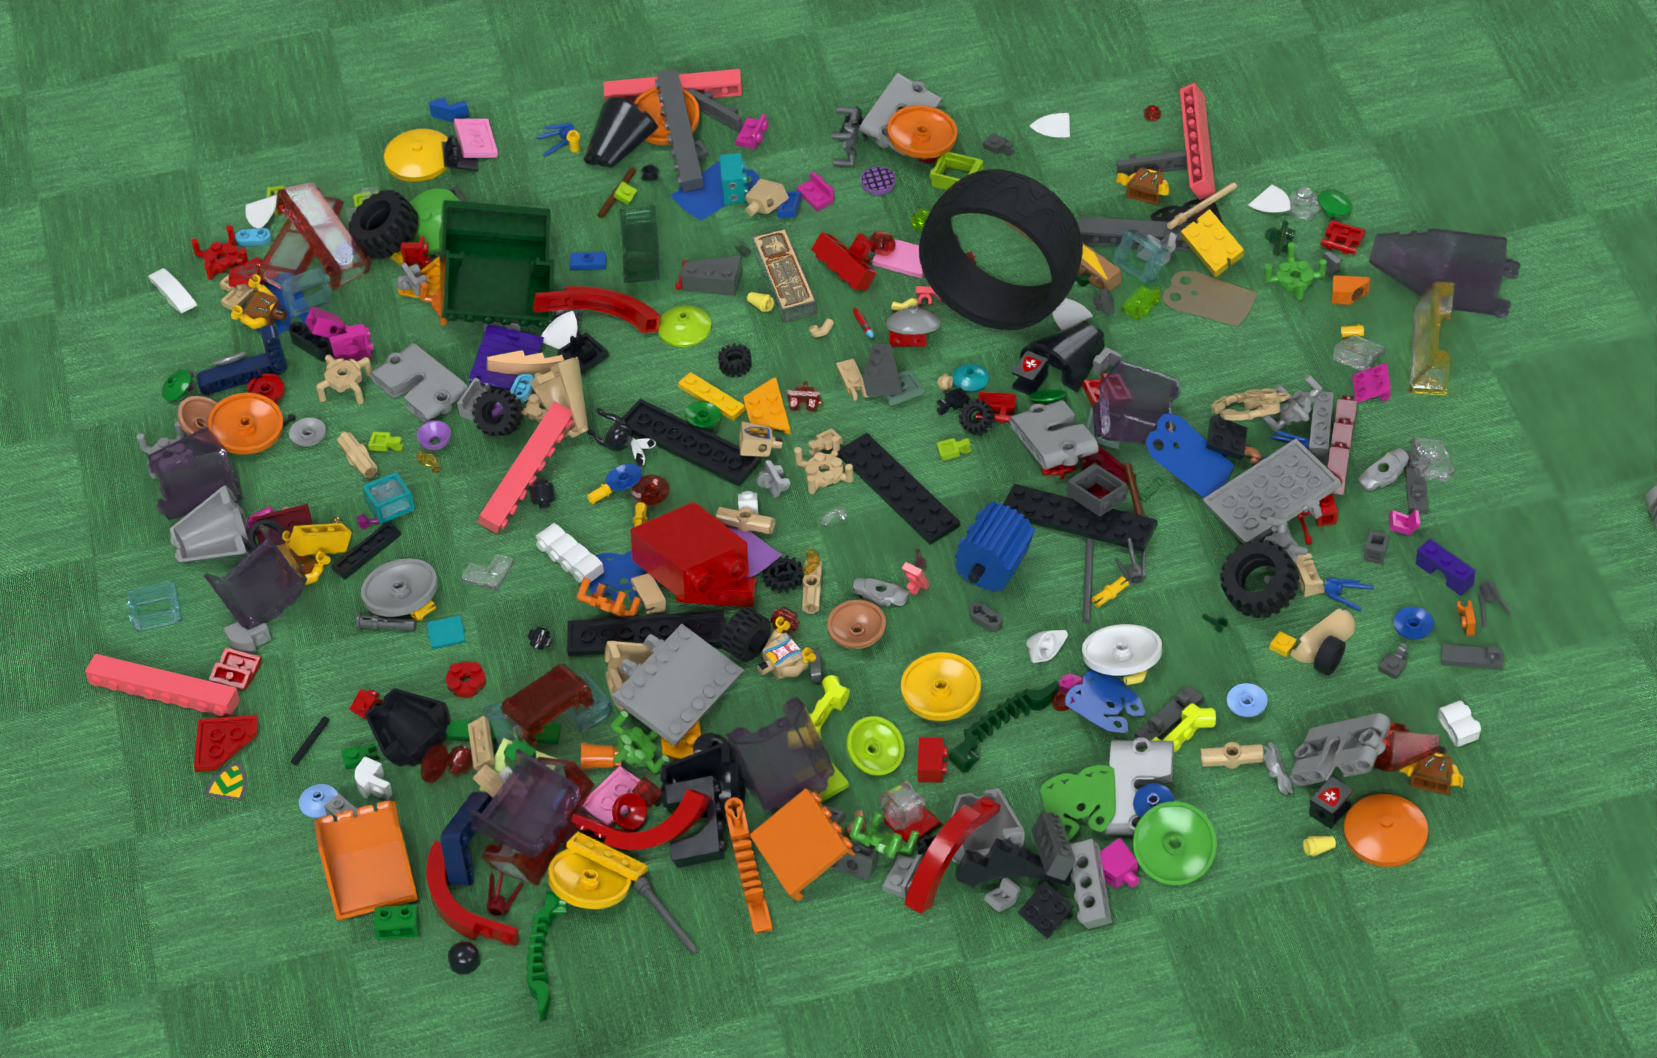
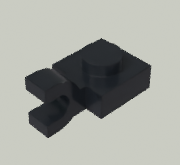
[937,387,971,416]

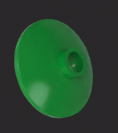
[162,369,192,402]
[1029,390,1067,405]
[684,402,722,427]

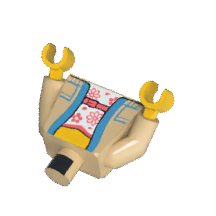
[757,617,816,679]

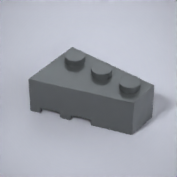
[681,255,743,296]
[863,343,903,396]

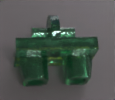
[1265,220,1296,256]

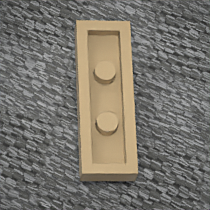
[468,716,495,772]

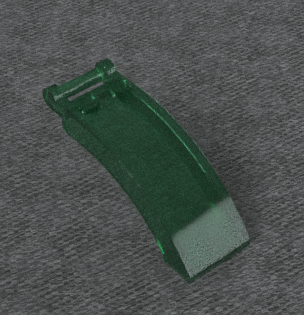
[620,205,660,283]

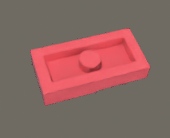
[916,286,942,305]
[902,562,930,595]

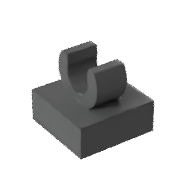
[1322,251,1343,278]
[1093,288,1114,315]

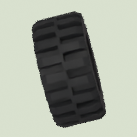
[349,190,418,259]
[1220,539,1300,618]

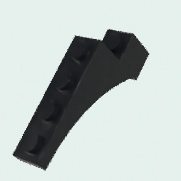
[956,838,1072,887]

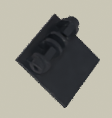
[442,135,478,171]
[1018,881,1075,939]

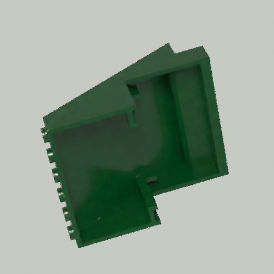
[439,200,554,328]

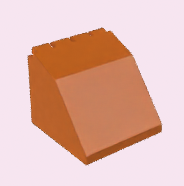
[314,800,418,921]

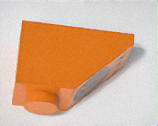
[1332,275,1370,305]

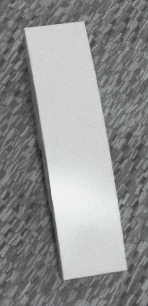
[148,268,197,314]

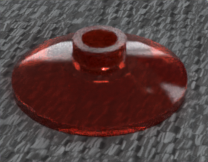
[632,475,670,505]
[421,744,449,783]

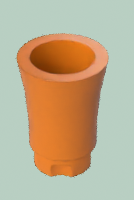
[581,742,622,770]

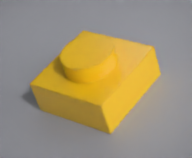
[1269,631,1297,658]

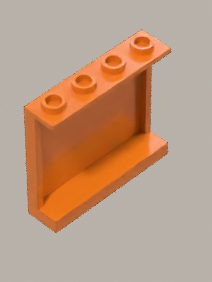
[749,788,855,901]

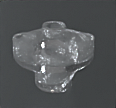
[1287,186,1322,221]

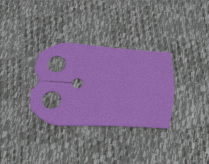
[727,525,782,577]

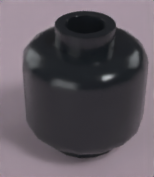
[530,480,556,508]

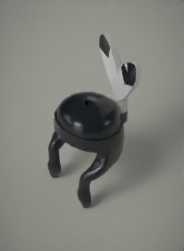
[586,408,656,466]

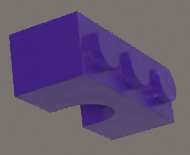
[1416,539,1476,596]

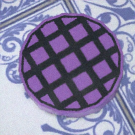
[861,166,896,195]

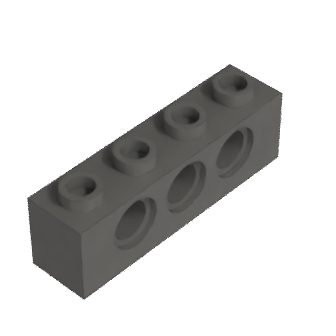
[1031,811,1076,881]
[830,840,879,880]

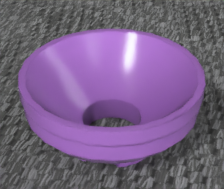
[417,421,451,450]

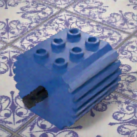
[954,502,1035,592]

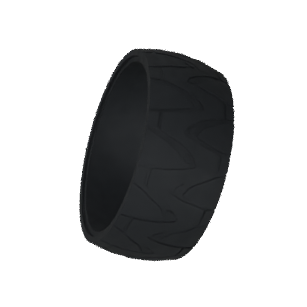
[919,169,1083,330]

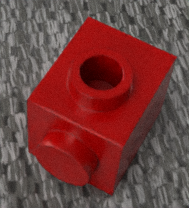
[1316,494,1338,527]

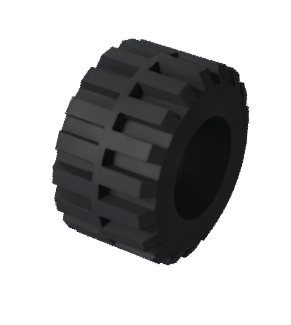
[472,390,524,436]
[721,607,771,662]

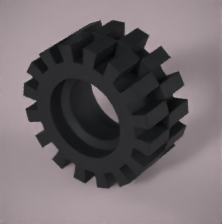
[718,343,752,378]
[958,399,995,435]

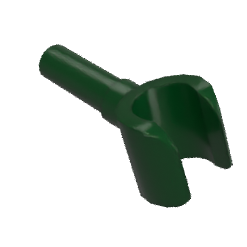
[1075,273,1090,287]
[1202,614,1228,632]

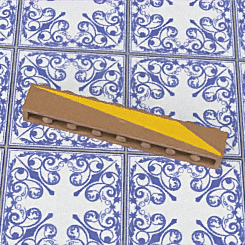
[1004,221,1122,292]

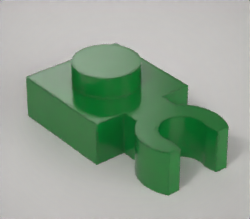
[341,744,379,770]

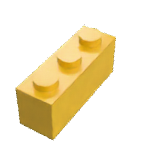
[289,523,352,556]

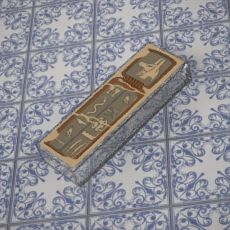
[752,228,818,323]

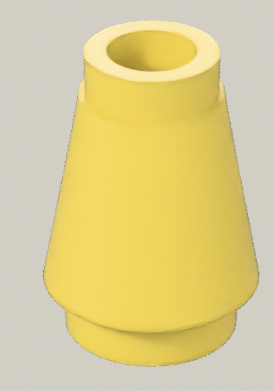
[747,292,774,312]
[1303,836,1336,857]

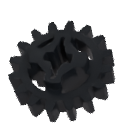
[762,555,804,593]

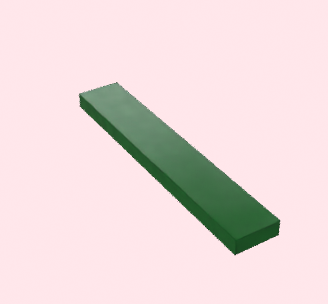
[445,720,561,744]

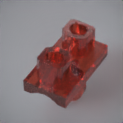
[786,381,822,412]

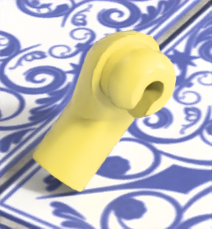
[1123,669,1148,686]

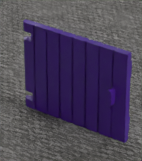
[468,324,544,391]

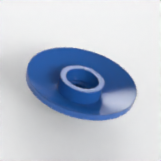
[606,464,642,491]
[1394,607,1434,639]
[1133,784,1174,819]

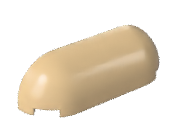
[1291,608,1356,663]

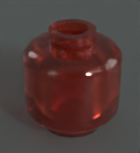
[869,231,896,256]
[770,606,800,635]
[445,745,473,776]

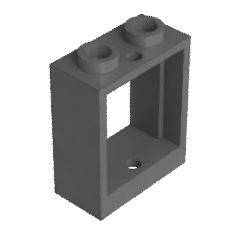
[1067,463,1127,516]

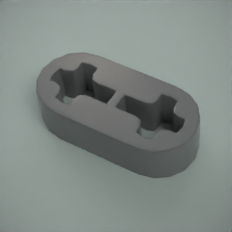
[969,603,1002,632]
[810,648,822,682]

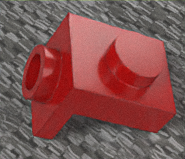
[849,233,874,262]
[349,689,384,720]

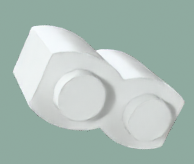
[1438,700,1481,747]

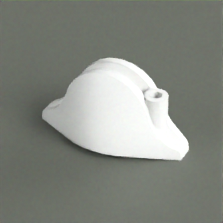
[1026,630,1068,663]

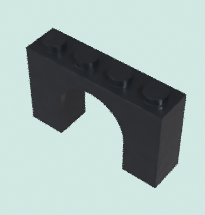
[665,776,727,868]

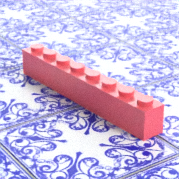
[604,69,742,103]
[1180,83,1216,200]
[478,401,574,534]
[85,654,240,717]

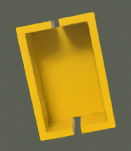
[1181,209,1244,278]

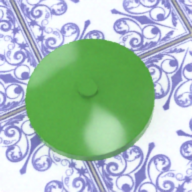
[408,188,460,255]
[1133,801,1217,886]

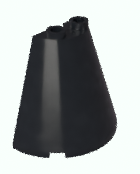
[583,98,658,168]
[1020,320,1105,393]
[364,688,450,766]
[660,742,746,824]

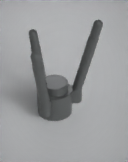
[1115,538,1147,584]
[1478,581,1512,628]

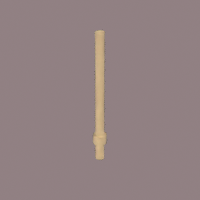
[1167,182,1237,229]

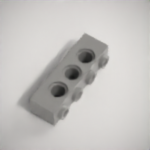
[1309,391,1334,464]
[1070,839,1112,929]

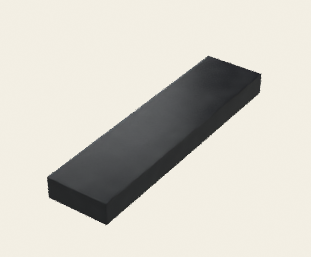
[331,521,401,580]

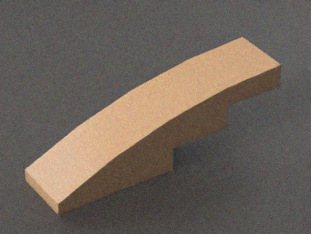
[487,350,564,375]

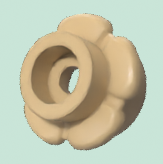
[938,373,953,391]

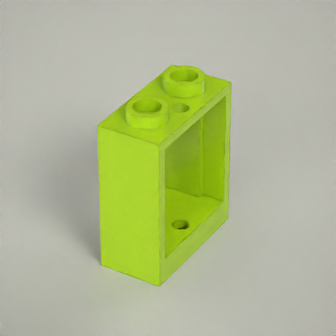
[929,152,984,190]

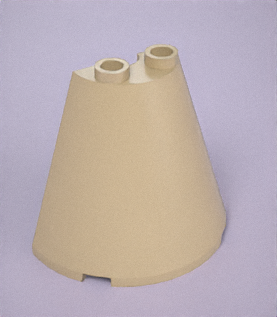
[530,357,589,438]
[605,641,652,713]

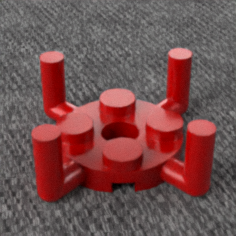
[191,225,249,280]

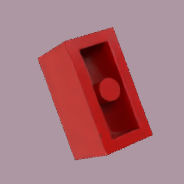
[917,737,948,782]

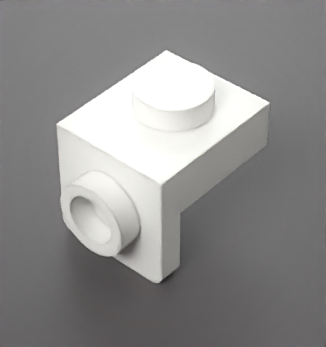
[738,491,759,515]

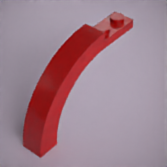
[533,286,661,333]
[571,789,711,850]
[904,796,1001,914]
[426,841,520,946]

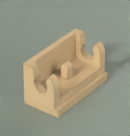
[1295,554,1325,597]
[631,573,666,615]

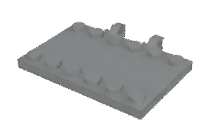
[1202,439,1342,544]
[612,624,744,746]

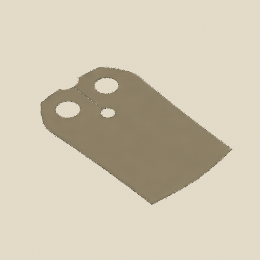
[1162,271,1257,327]

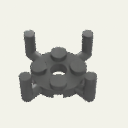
[831,106,859,167]

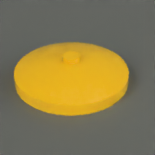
[384,129,449,182]
[901,652,981,721]
[548,849,631,909]

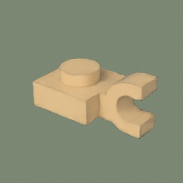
[808,428,842,457]

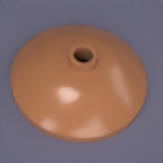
[177,396,217,443]
[827,600,886,649]

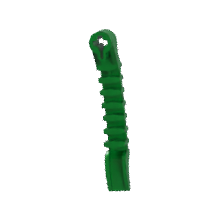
[526,891,569,1021]

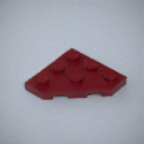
[1082,445,1136,499]

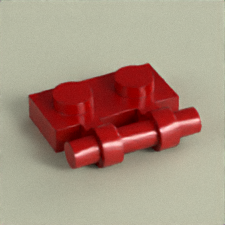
[1320,220,1366,255]
[976,392,1016,424]

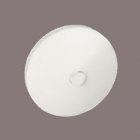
[1082,624,1162,676]

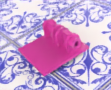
[1352,362,1391,403]

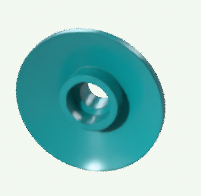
[952,364,989,393]

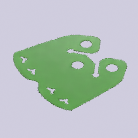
[1040,765,1116,840]

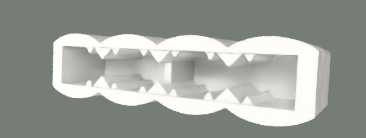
[536,523,604,582]

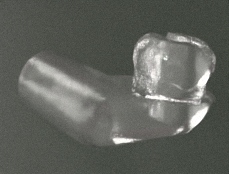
[819,507,848,527]

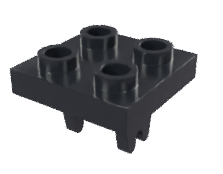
[557,332,609,374]
[1206,415,1248,460]

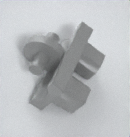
[396,263,429,297]
[756,460,790,498]

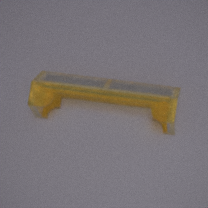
[1409,282,1454,395]

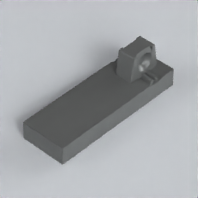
[1441,644,1503,670]

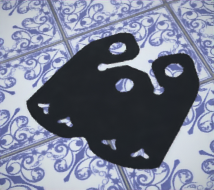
[1150,199,1224,225]

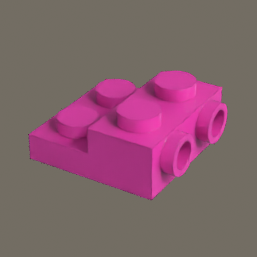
[329,323,374,361]

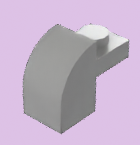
[1136,232,1177,265]
[223,620,271,654]

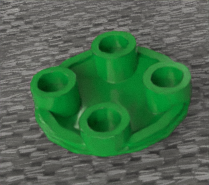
[1317,190,1352,217]

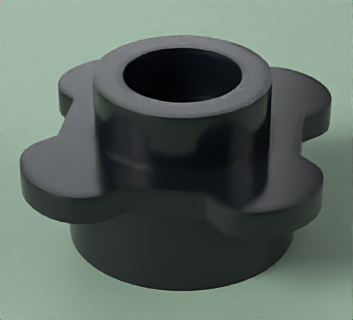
[641,165,659,181]

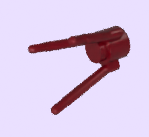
[486,872,523,916]

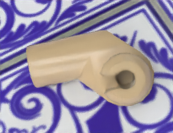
[809,318,834,338]

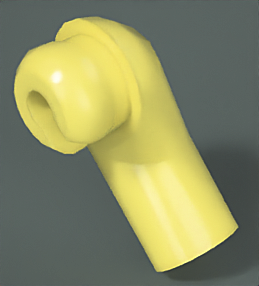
[891,298,919,311]

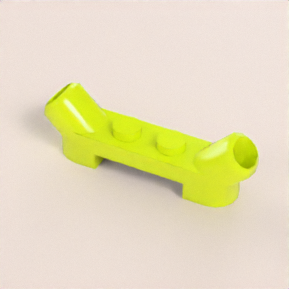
[786,675,850,750]
[1143,703,1216,752]

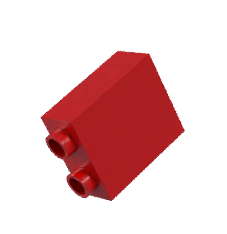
[630,501,749,603]

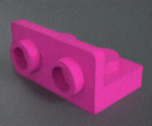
[736,114,769,149]
[796,171,834,212]

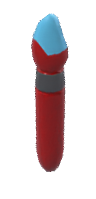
[853,308,874,338]

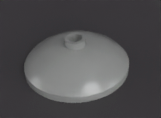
[886,306,941,334]

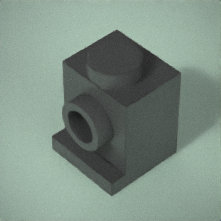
[1364,531,1390,564]

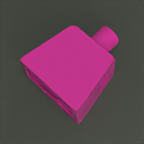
[305,306,350,338]
[1100,838,1140,888]

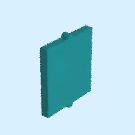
[427,615,465,649]

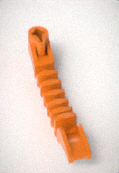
[725,798,773,935]

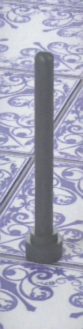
[633,877,697,954]

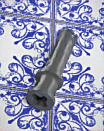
[356,612,417,632]

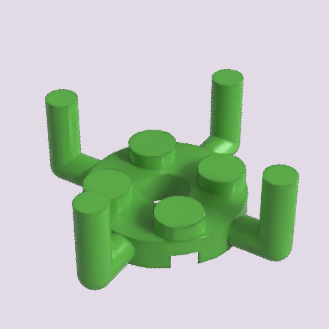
[1264,242,1327,300]
[611,711,669,774]
[849,812,920,858]

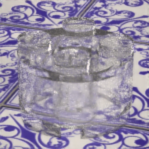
[879,781,925,830]

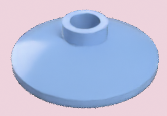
[1227,683,1267,717]
[299,784,338,818]

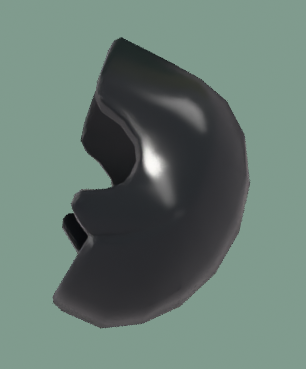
[448,942,480,974]

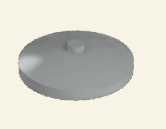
[361,558,438,617]

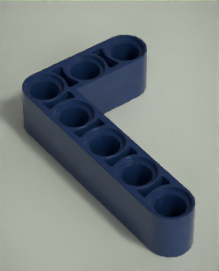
[196,325,287,395]
[440,792,495,885]

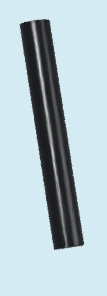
[291,716,330,766]

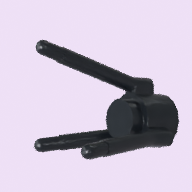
[840,106,868,141]

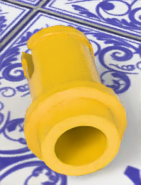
[566,130,581,153]
[1341,324,1364,338]
[587,484,612,505]
[410,600,436,621]

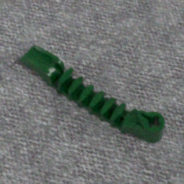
[948,680,1059,773]

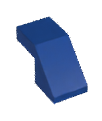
[428,97,469,122]

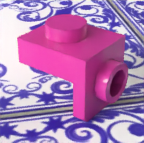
[1389,510,1421,536]
[1058,673,1083,702]

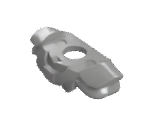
[1358,448,1409,491]
[853,578,909,607]
[1263,742,1293,796]

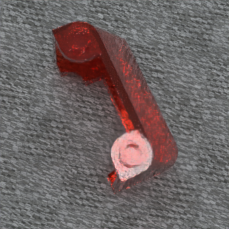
[501,664,594,746]
[1373,722,1440,772]

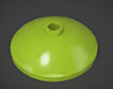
[658,305,712,347]
[846,716,905,776]

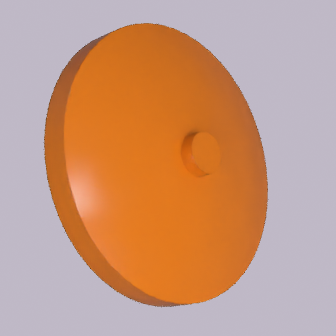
[634,87,700,145]
[887,105,957,159]
[208,393,283,455]
[1344,794,1428,867]

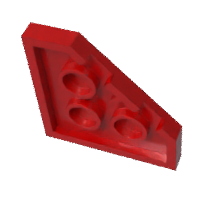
[194,715,259,772]

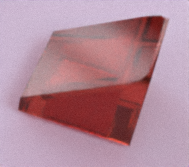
[632,777,662,807]

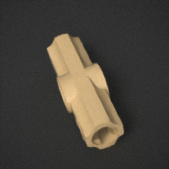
[337,432,378,479]
[716,507,775,534]
[802,558,822,614]
[1200,742,1264,769]

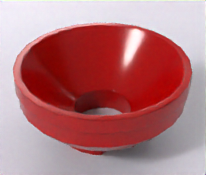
[612,793,647,830]

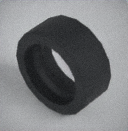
[248,519,285,557]
[1314,635,1345,676]

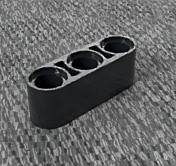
[289,322,333,362]

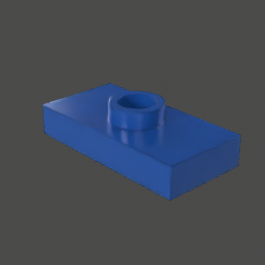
[777,191,802,218]
[569,252,607,270]

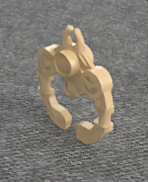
[1211,388,1291,420]

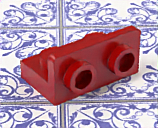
[401,236,431,270]
[889,330,926,346]

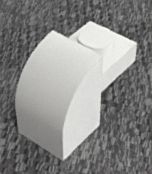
[355,756,392,800]

